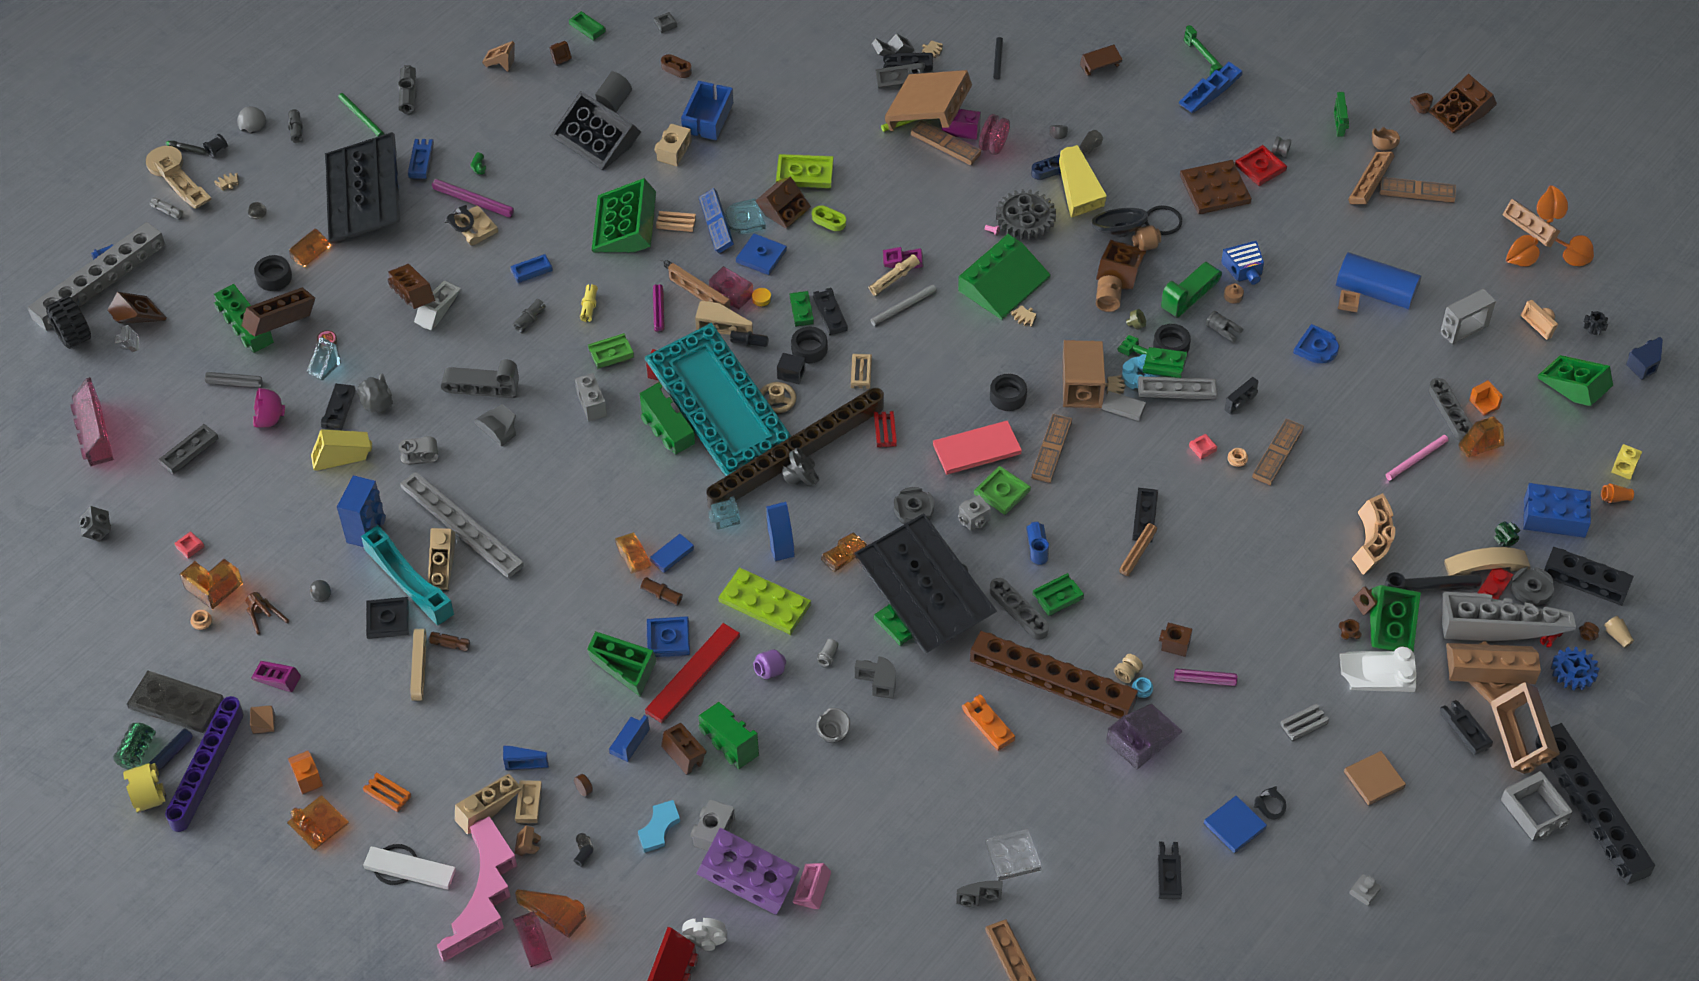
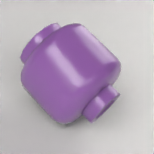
[753,649,786,679]

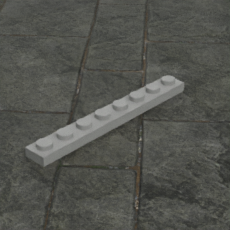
[400,472,524,579]

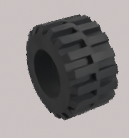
[46,296,91,349]

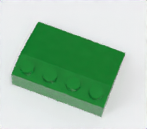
[591,178,656,252]
[958,234,1051,320]

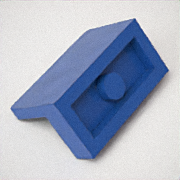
[609,715,650,762]

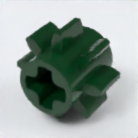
[1494,521,1521,547]

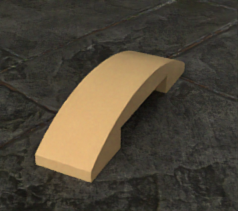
[154,153,211,209]
[1444,547,1531,576]

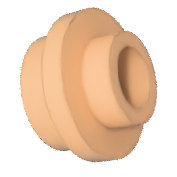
[1228,448,1248,467]
[191,610,212,630]

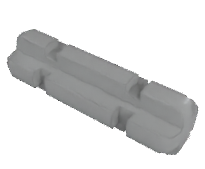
[150,197,183,219]

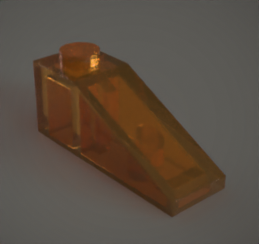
[515,889,586,938]

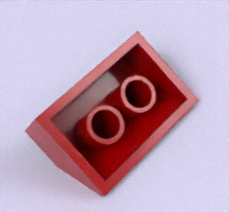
[647,927,699,981]

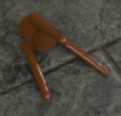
[245,592,289,634]

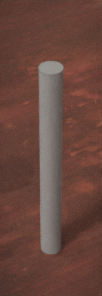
[871,285,937,326]

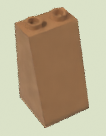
[1063,340,1105,408]

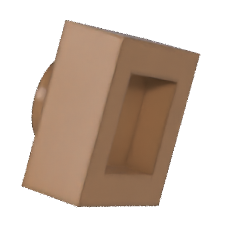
[1338,290,1360,312]

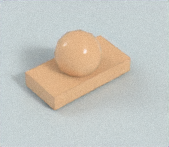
[1520,300,1558,340]

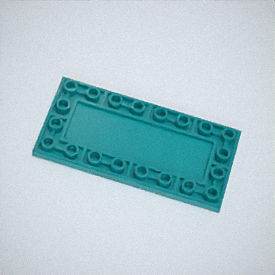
[645,323,791,477]

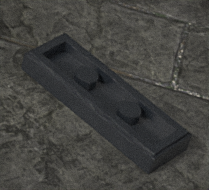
[1132,487,1158,543]

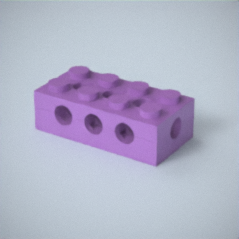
[696,828,800,915]

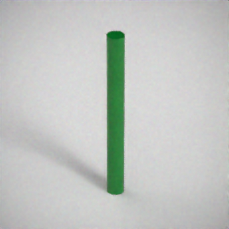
[338,93,384,136]

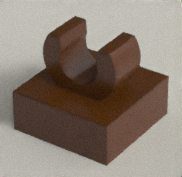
[549,41,572,65]

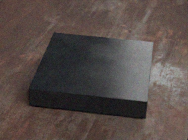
[366,597,409,639]

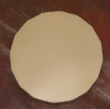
[146,146,183,176]

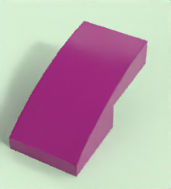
[883,247,924,268]

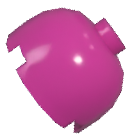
[253,388,285,428]

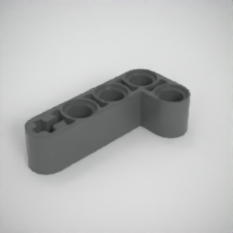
[441,359,519,398]

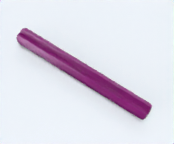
[432,179,514,218]

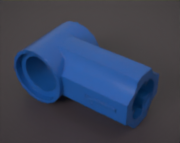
[1026,522,1049,565]

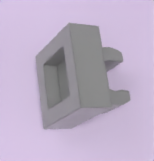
[1349,874,1382,906]

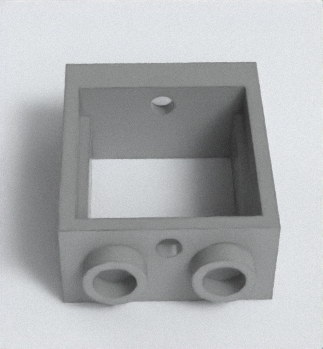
[1440,288,1496,344]
[1501,771,1573,841]

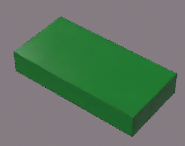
[569,11,606,41]

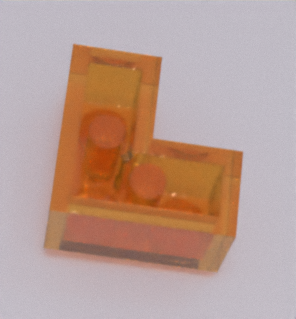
[179,559,243,610]

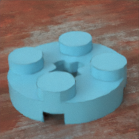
[1122,354,1161,390]

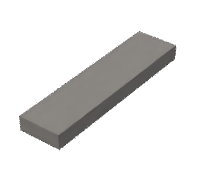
[1137,376,1217,400]

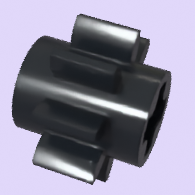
[1583,311,1608,335]

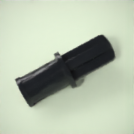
[730,330,769,347]

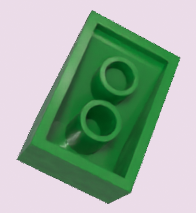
[1538,355,1614,406]
[1370,585,1421,652]

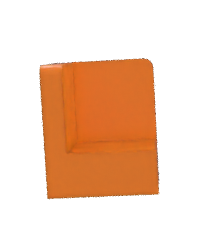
[1469,380,1503,416]

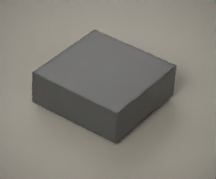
[654,12,677,33]

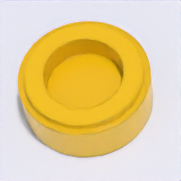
[752,288,771,307]

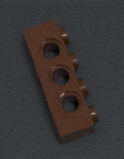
[387,264,435,309]

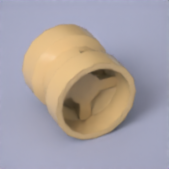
[1114,654,1143,683]

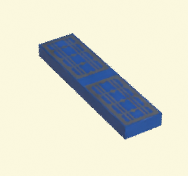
[699,188,734,253]

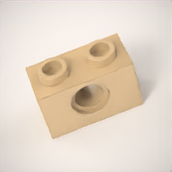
[655,124,692,166]

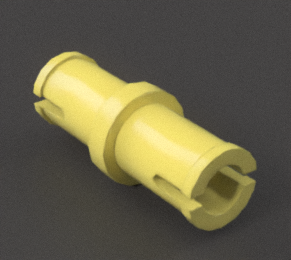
[580,284,598,322]

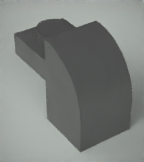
[855,656,896,699]

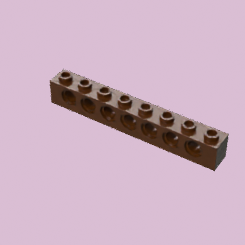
[970,631,1138,722]

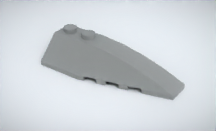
[1442,592,1576,641]

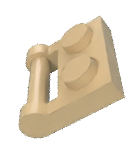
[454,205,498,245]

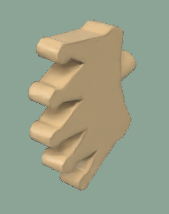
[922,40,943,58]
[214,173,239,191]
[1011,306,1036,327]
[1105,375,1125,395]

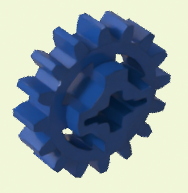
[1551,647,1600,691]

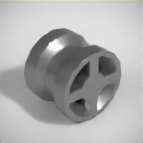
[1272,136,1291,157]

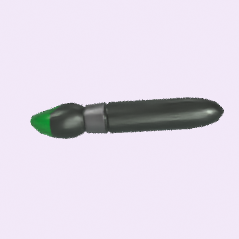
[166,140,207,154]

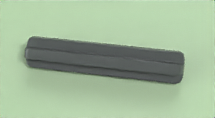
[205,372,263,388]

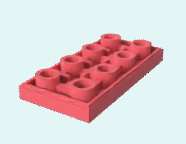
[933,420,1022,475]

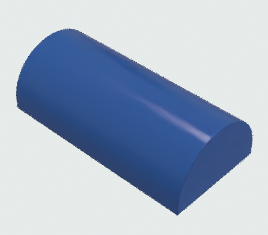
[1336,252,1422,309]

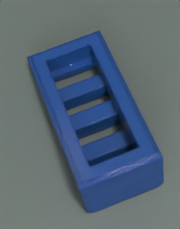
[503,746,549,770]

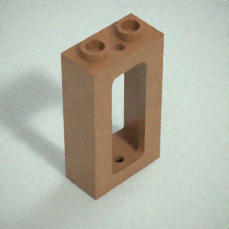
[1490,682,1560,774]

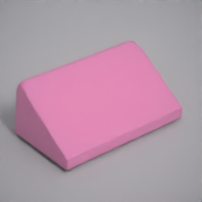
[793,863,831,909]

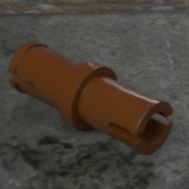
[640,577,683,606]

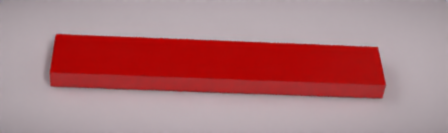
[645,623,740,724]

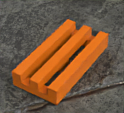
[363,772,411,812]

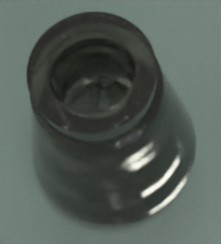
[1079,130,1103,156]

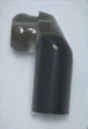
[573,833,594,867]

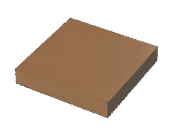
[1344,751,1406,806]

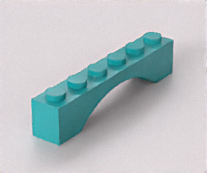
[361,525,454,626]

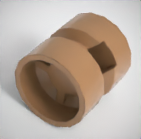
[1095,275,1122,312]

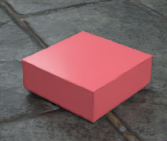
[1189,434,1217,459]
[174,531,205,559]

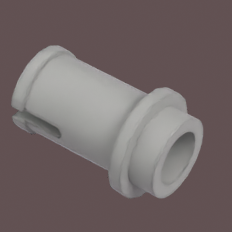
[817,639,839,667]

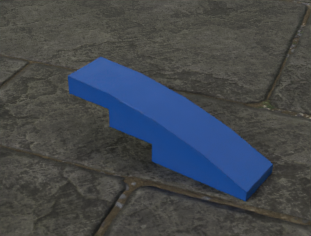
[1179,62,1243,113]

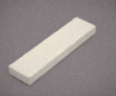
[363,846,456,890]

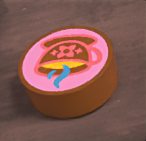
[317,330,337,349]

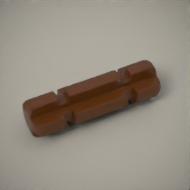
[429,631,470,651]

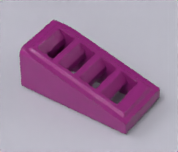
[251,661,301,692]

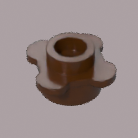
[1339,619,1362,640]

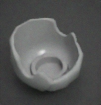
[237,106,266,133]
[816,708,850,742]

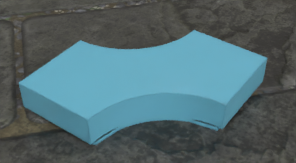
[638,800,680,853]

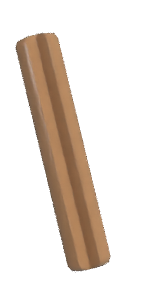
[1119,523,1157,576]

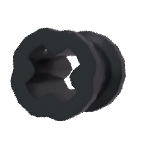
[203,134,228,157]

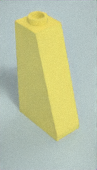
[1059,145,1107,218]

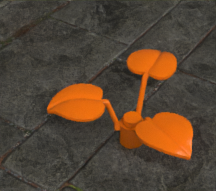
[1506,185,1594,266]

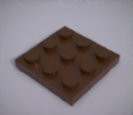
[1180,160,1252,215]

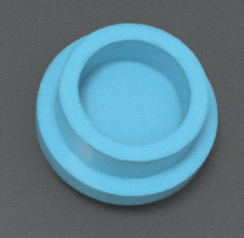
[1132,677,1153,698]

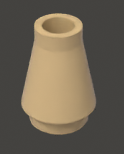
[1604,616,1634,648]

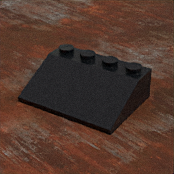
[550,91,641,170]

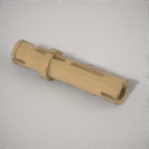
[868,254,920,296]

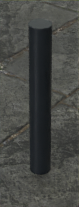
[993,37,1003,79]

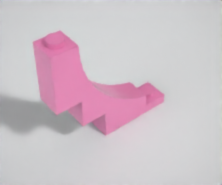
[437,816,517,962]

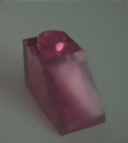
[513,911,552,967]

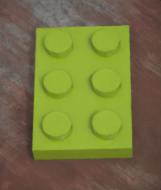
[776,154,834,188]

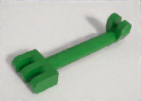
[1184,25,1223,75]
[1117,335,1148,356]

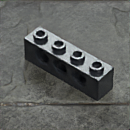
[1544,546,1634,606]

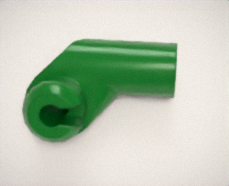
[470,152,486,175]

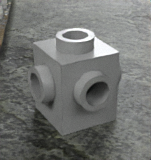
[958,495,991,531]

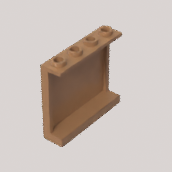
[885,70,972,131]

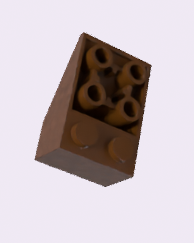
[1429,74,1497,133]

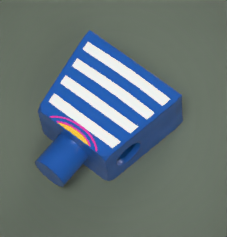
[1221,241,1264,285]

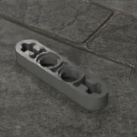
[1428,378,1474,442]
[990,578,1049,640]

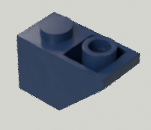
[1626,337,1663,380]

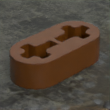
[661,54,692,78]

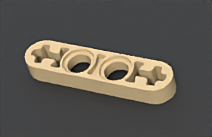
[410,629,427,701]

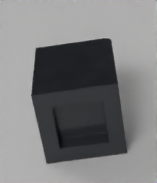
[777,353,805,384]

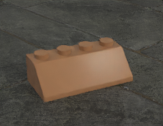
[1446,643,1541,684]

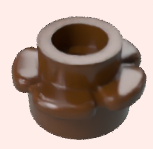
[1579,622,1600,641]

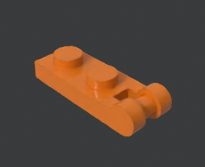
[962,694,1015,751]

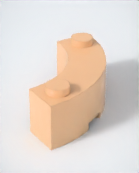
[1352,493,1395,575]

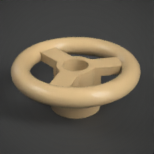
[760,382,796,414]

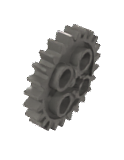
[996,189,1056,240]

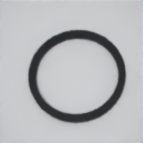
[1145,205,1182,235]
[374,844,417,885]

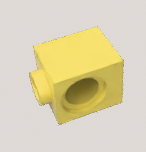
[1611,444,1642,480]

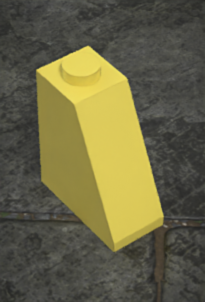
[311,429,372,471]

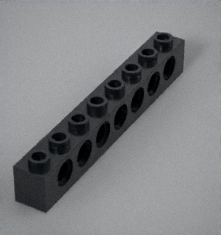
[1535,723,1655,885]

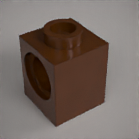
[1159,622,1193,657]

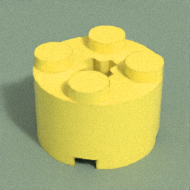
[123,763,166,813]

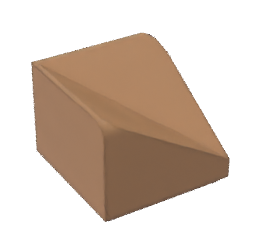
[250,705,275,734]

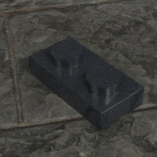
[1225,377,1259,414]

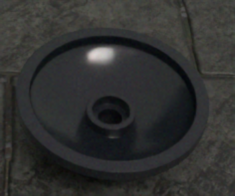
[1092,208,1148,237]

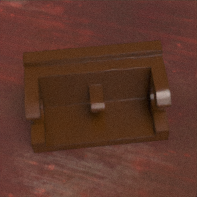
[1080,45,1123,76]
[661,723,707,775]

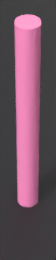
[1386,435,1449,480]

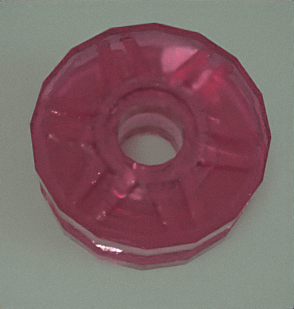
[979,114,1010,155]

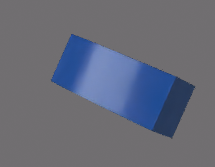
[766,502,795,562]

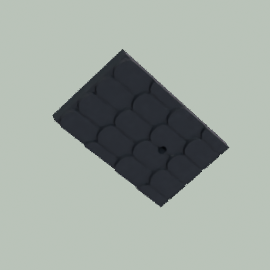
[325,132,400,243]
[854,513,997,654]

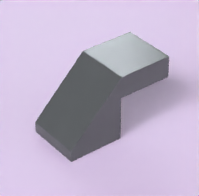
[871,33,915,57]

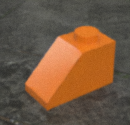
[288,751,323,794]

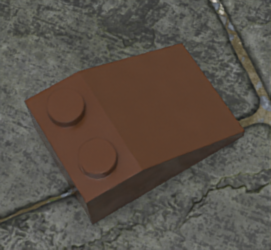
[1096,239,1146,289]

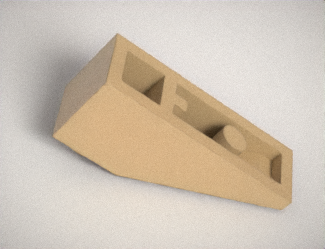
[695,301,753,335]

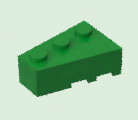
[639,382,695,455]

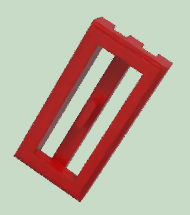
[874,411,897,448]

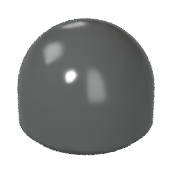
[1050,125,1068,139]
[309,580,331,602]

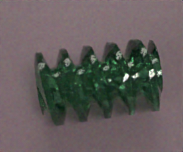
[113,723,156,770]

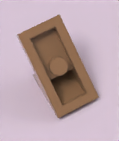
[482,41,515,72]

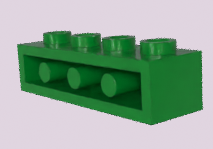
[214,284,274,353]

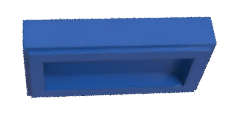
[510,254,553,283]
[650,534,694,573]

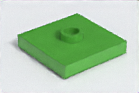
[974,466,1031,515]

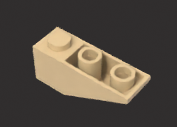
[428,528,456,590]
[455,773,522,835]

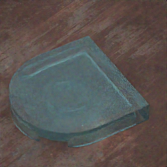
[724,198,766,234]

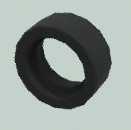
[254,255,292,291]
[1153,324,1191,353]
[791,326,828,364]
[990,373,1027,411]

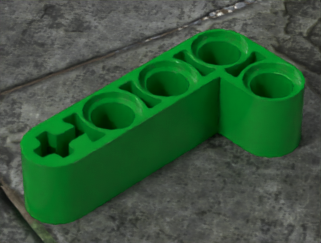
[1161,262,1222,318]

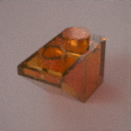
[1458,416,1504,457]

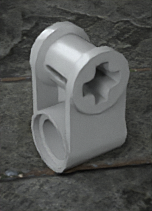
[399,436,438,465]

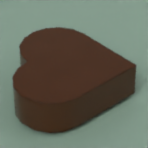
[1410,93,1433,114]

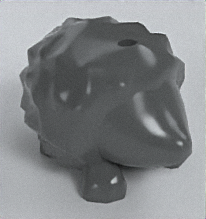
[357,373,393,413]

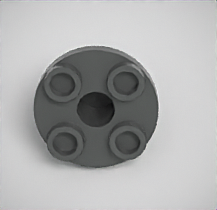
[782,447,819,486]

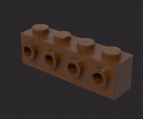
[241,287,315,337]

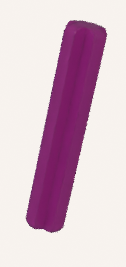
[653,284,664,332]
[1174,668,1237,686]

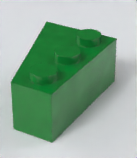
[587,631,657,697]
[698,702,759,769]

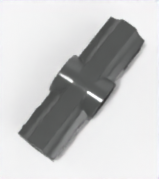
[398,65,417,114]

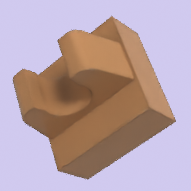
[514,825,541,856]

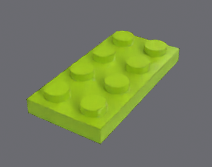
[718,567,811,635]

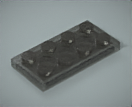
[127,670,224,734]

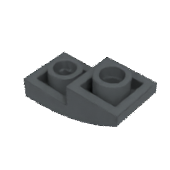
[956,881,1003,907]

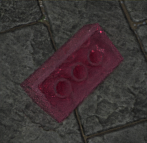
[70,377,114,466]

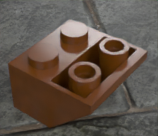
[755,176,811,228]

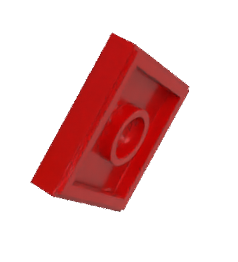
[1235,145,1287,186]

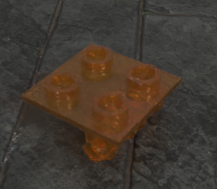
[287,795,349,850]

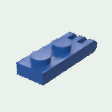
[408,139,434,179]

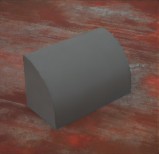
[595,71,632,113]

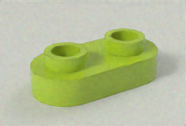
[812,205,846,231]

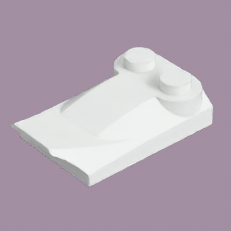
[1340,647,1416,692]

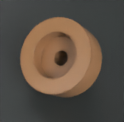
[1224,283,1244,304]

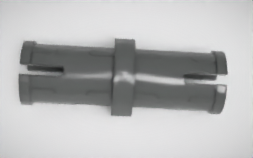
[288,109,303,143]
[512,299,546,333]

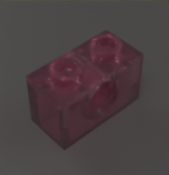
[709,266,753,310]

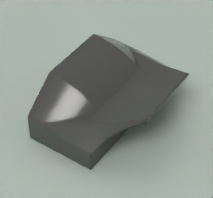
[475,404,516,446]

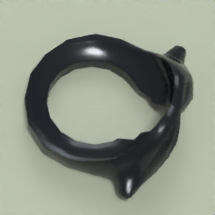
[445,205,474,232]
[1253,786,1287,820]

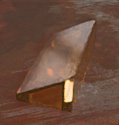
[289,228,331,267]

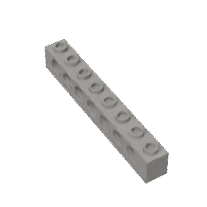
[28,222,165,331]

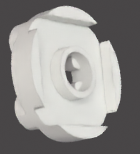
[682,918,727,951]

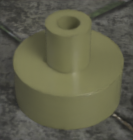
[1126,309,1146,330]

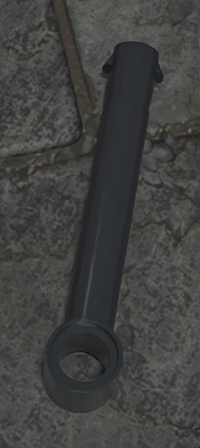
[1384,572,1482,591]

